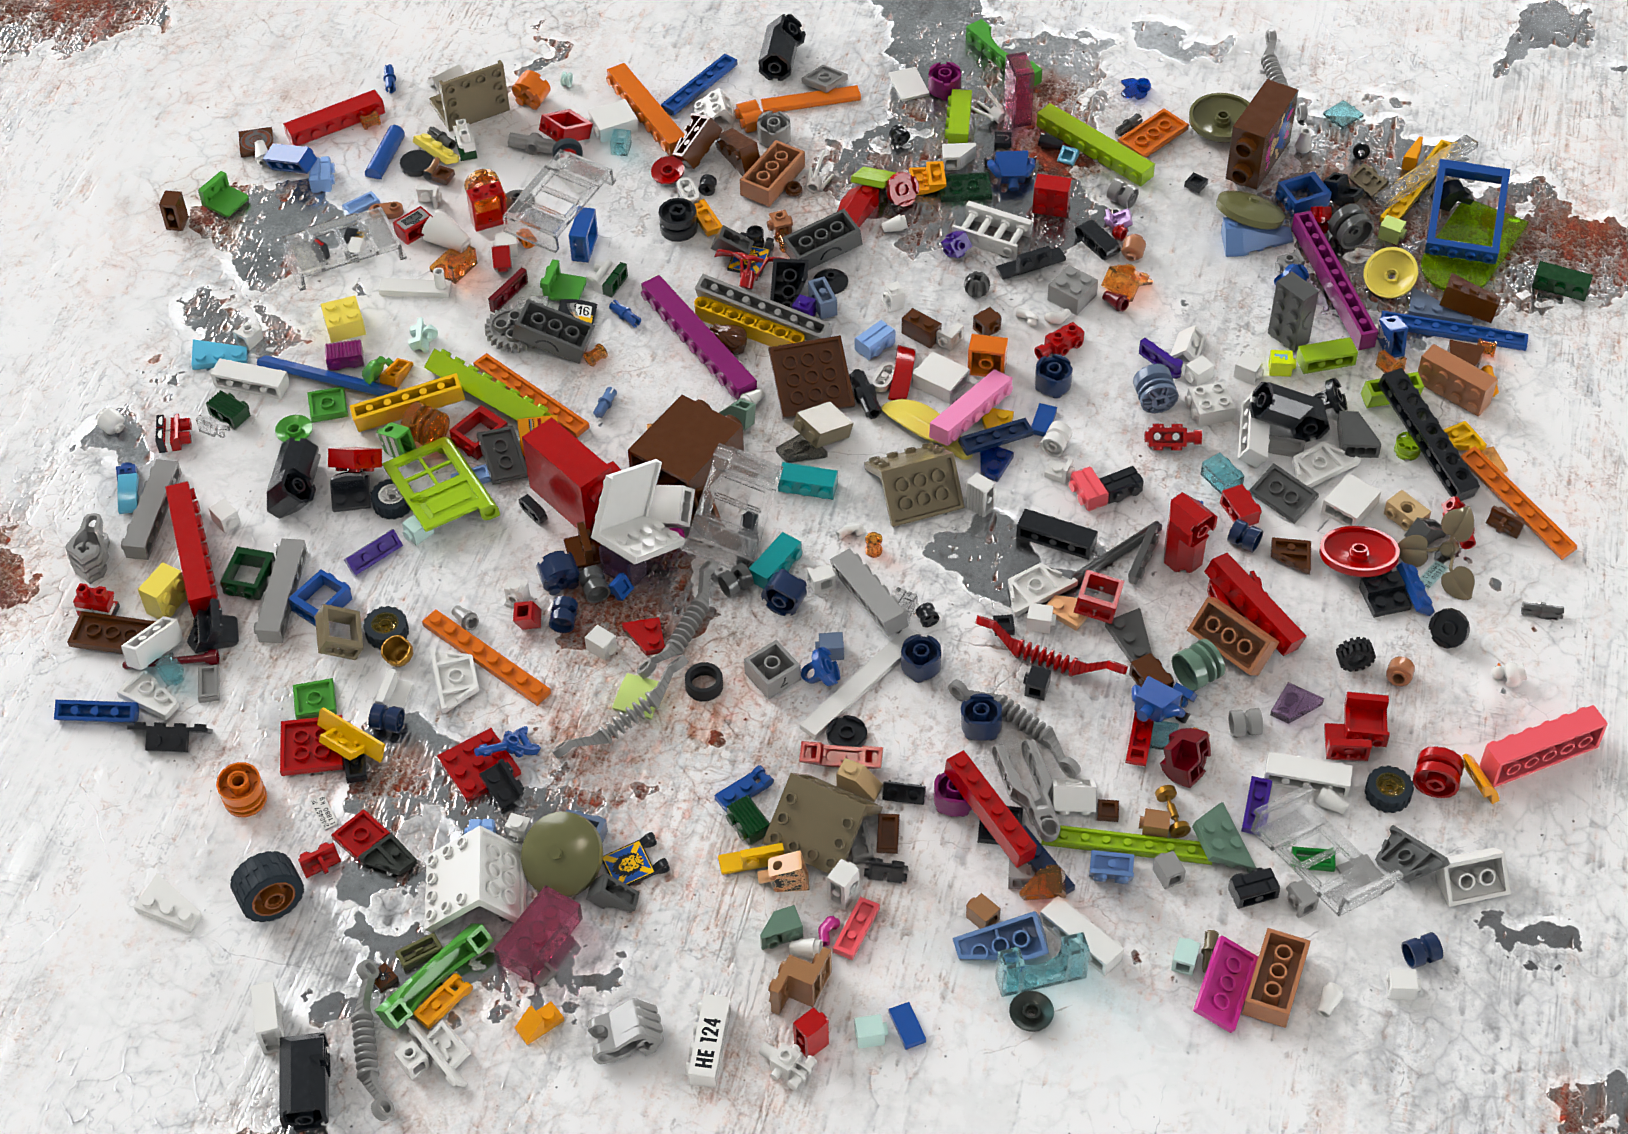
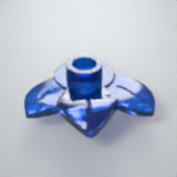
[1121,78,1151,100]

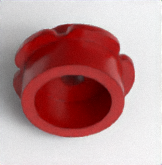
[1112,225,1128,241]

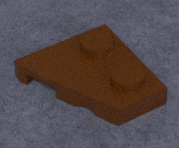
[1271,537,1311,575]

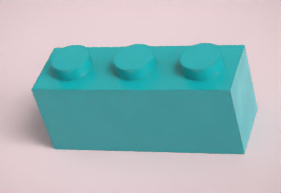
[777,462,838,500]
[749,532,803,589]

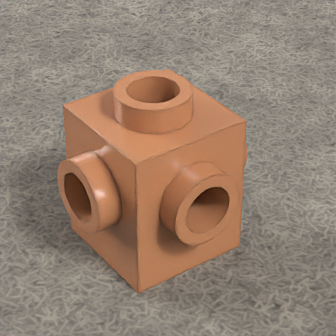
[767,210,793,240]

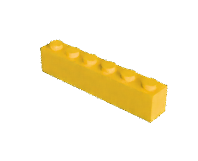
[350,373,465,432]

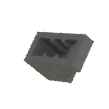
[711,225,754,255]
[1404,517,1446,546]
[586,873,640,913]

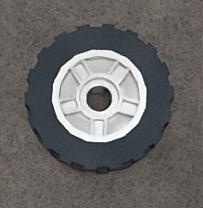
[370,479,412,520]

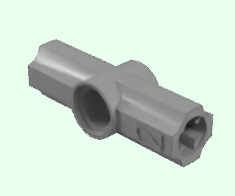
[508,132,556,155]

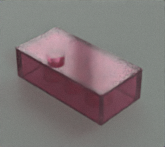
[1003,52,1035,128]
[494,885,583,982]

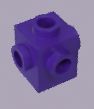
[941,231,973,259]

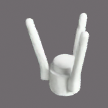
[971,86,1006,123]
[805,150,834,193]

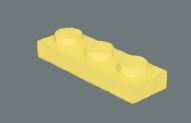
[413,133,460,165]

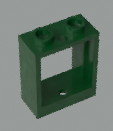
[220,546,276,600]

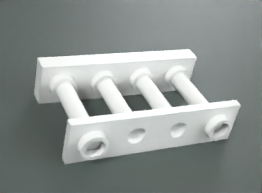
[952,201,1033,260]

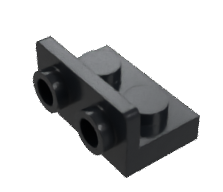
[479,759,524,811]

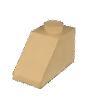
[836,758,883,802]

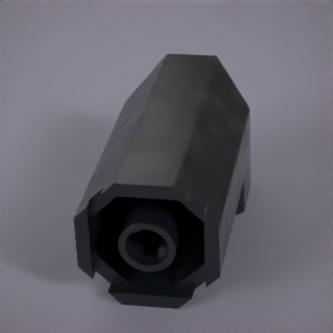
[758,14,806,81]
[1249,381,1330,442]
[266,437,321,519]
[279,1032,331,1132]

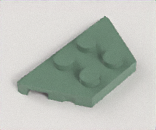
[1192,802,1256,873]

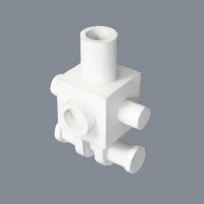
[759,1042,817,1090]

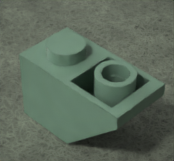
[719,399,756,431]
[760,905,803,950]

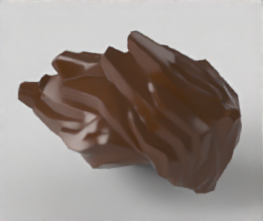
[710,323,747,355]

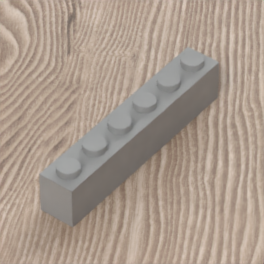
[121,459,182,560]
[254,538,308,643]
[830,548,909,637]

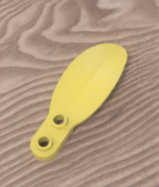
[881,399,974,460]

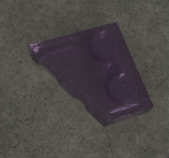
[1270,682,1324,724]

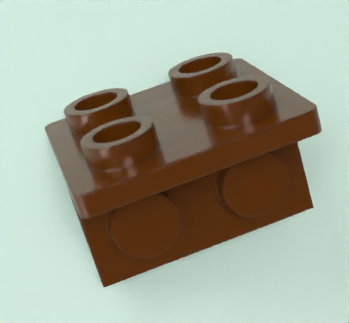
[564,521,609,568]

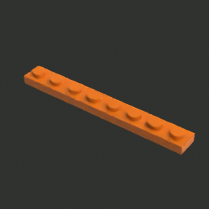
[473,353,590,438]
[1461,446,1577,560]
[422,609,551,706]

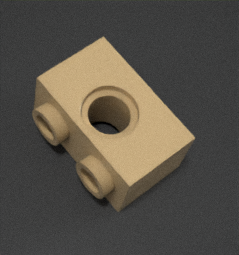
[1383,490,1431,531]

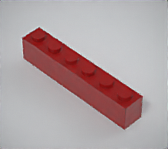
[283,89,385,146]
[1204,552,1307,656]
[944,750,1037,868]

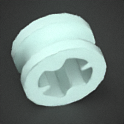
[560,71,573,87]

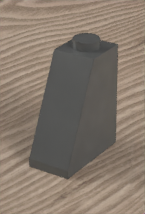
[1337,411,1381,458]

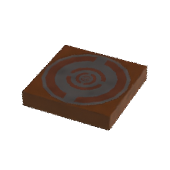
[238,127,274,158]

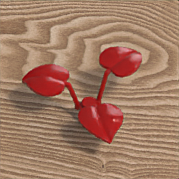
[714,249,785,290]

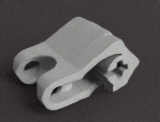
[65,513,110,584]
[587,998,664,1064]

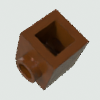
[973,307,1002,336]

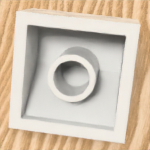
[1051,778,1096,815]

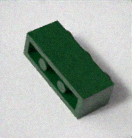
[1532,261,1593,302]

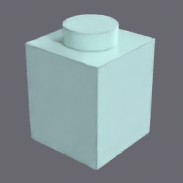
[402,515,434,546]
[1171,937,1201,976]
[854,1014,888,1049]

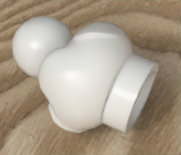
[1491,662,1527,687]

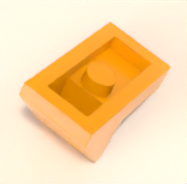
[514,1001,564,1045]

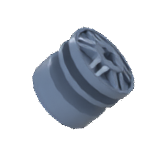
[1133,364,1179,414]

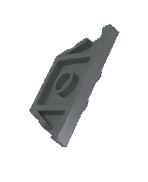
[1375,825,1450,883]

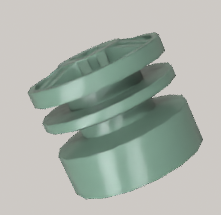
[1171,639,1225,692]

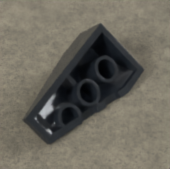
[770,258,809,308]

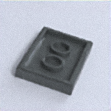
[477,426,528,485]
[1249,463,1319,524]

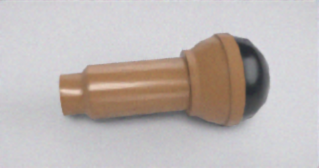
[423,157,440,180]

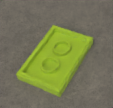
[851,166,896,188]

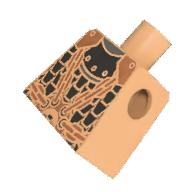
[757,851,810,892]

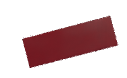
[488,267,528,313]

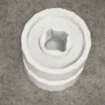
[1040,421,1073,457]

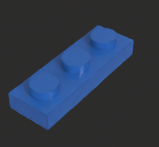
[1396,562,1435,616]

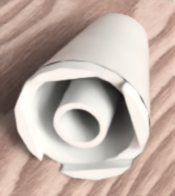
[422,209,472,253]

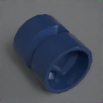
[1227,519,1263,553]
[549,596,578,633]
[368,703,405,734]
[1401,932,1443,969]

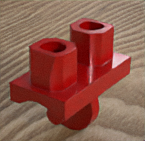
[1311,206,1332,234]
[298,842,341,878]

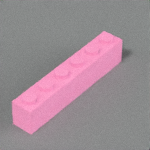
[929,369,1013,446]

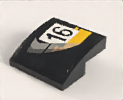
[558,299,598,324]

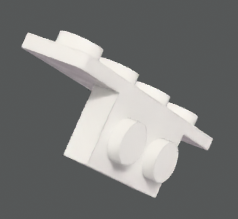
[405,1019,471,1088]

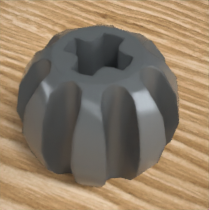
[964,271,990,298]

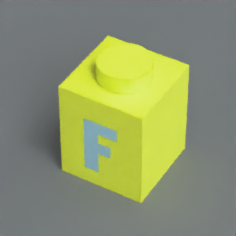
[1268,350,1296,377]

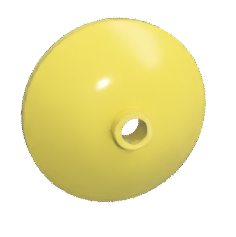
[1364,247,1418,299]

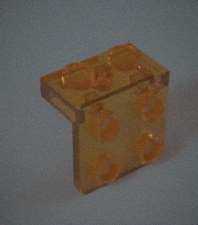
[429,246,478,284]
[1101,263,1153,302]

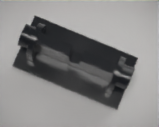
[882,780,926,805]
[864,858,909,884]

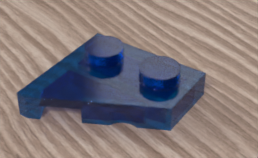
[980,446,1014,482]

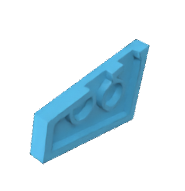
[191,339,248,370]

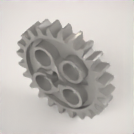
[485,306,533,353]

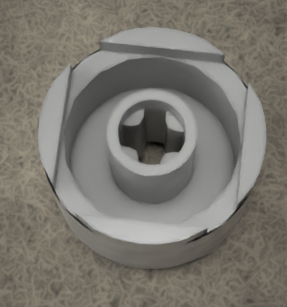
[757,111,791,148]

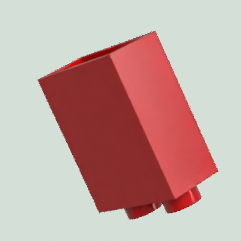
[522,417,611,532]

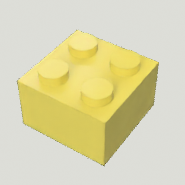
[320,295,366,343]
[138,562,187,619]

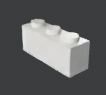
[121,616,184,670]

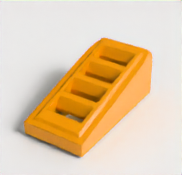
[1401,136,1423,172]
[379,358,413,389]

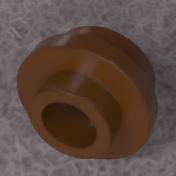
[785,181,802,197]

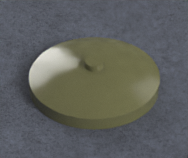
[1189,93,1250,142]
[1216,190,1285,229]
[521,811,603,898]

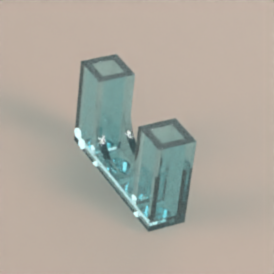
[995,932,1090,997]

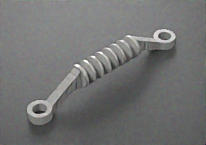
[1261,29,1308,120]
[637,558,718,679]
[552,655,689,758]
[948,679,1081,778]
[351,959,395,1121]

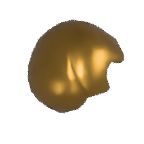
[381,635,414,667]

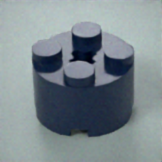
[1035,354,1073,398]
[536,550,580,595]
[761,569,807,616]
[901,634,941,683]
[961,693,1002,741]

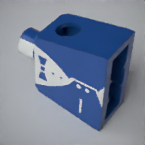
[1377,315,1408,359]

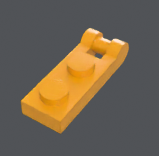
[693,199,722,237]
[413,973,473,1030]

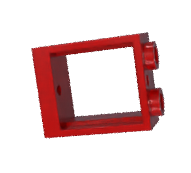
[539,109,593,142]
[466,181,509,232]
[449,405,508,460]
[1073,570,1124,624]

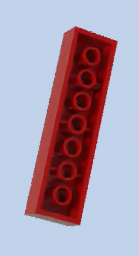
[165,481,221,618]

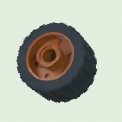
[230,851,304,922]

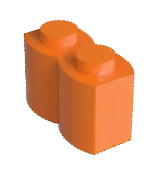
[734,99,762,133]

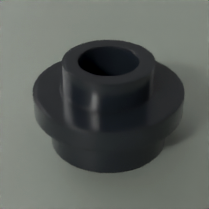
[1353,142,1370,159]

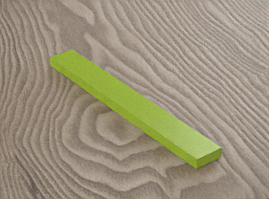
[1041,825,1212,865]

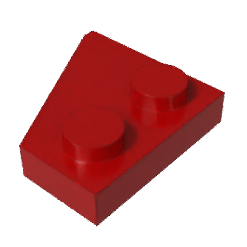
[622,617,665,656]

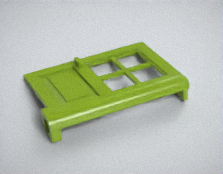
[382,437,500,532]

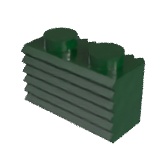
[206,390,251,430]
[726,795,770,845]

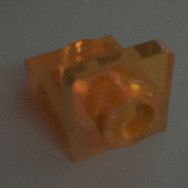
[1375,349,1407,373]

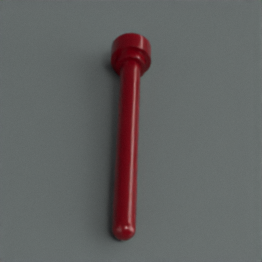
[122,649,220,669]

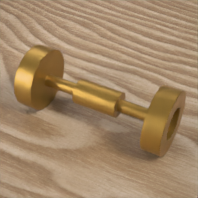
[1155,785,1191,838]

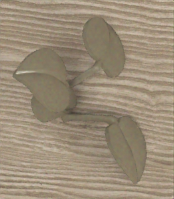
[1398,506,1475,600]

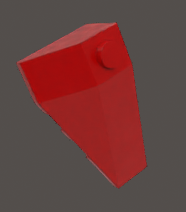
[837,184,879,228]

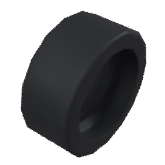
[685,662,723,702]

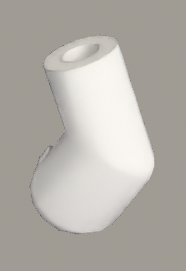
[1016,308,1038,326]
[1044,308,1071,325]
[836,523,866,539]

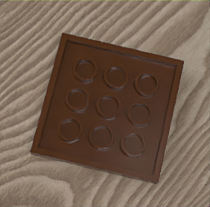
[768,335,855,419]

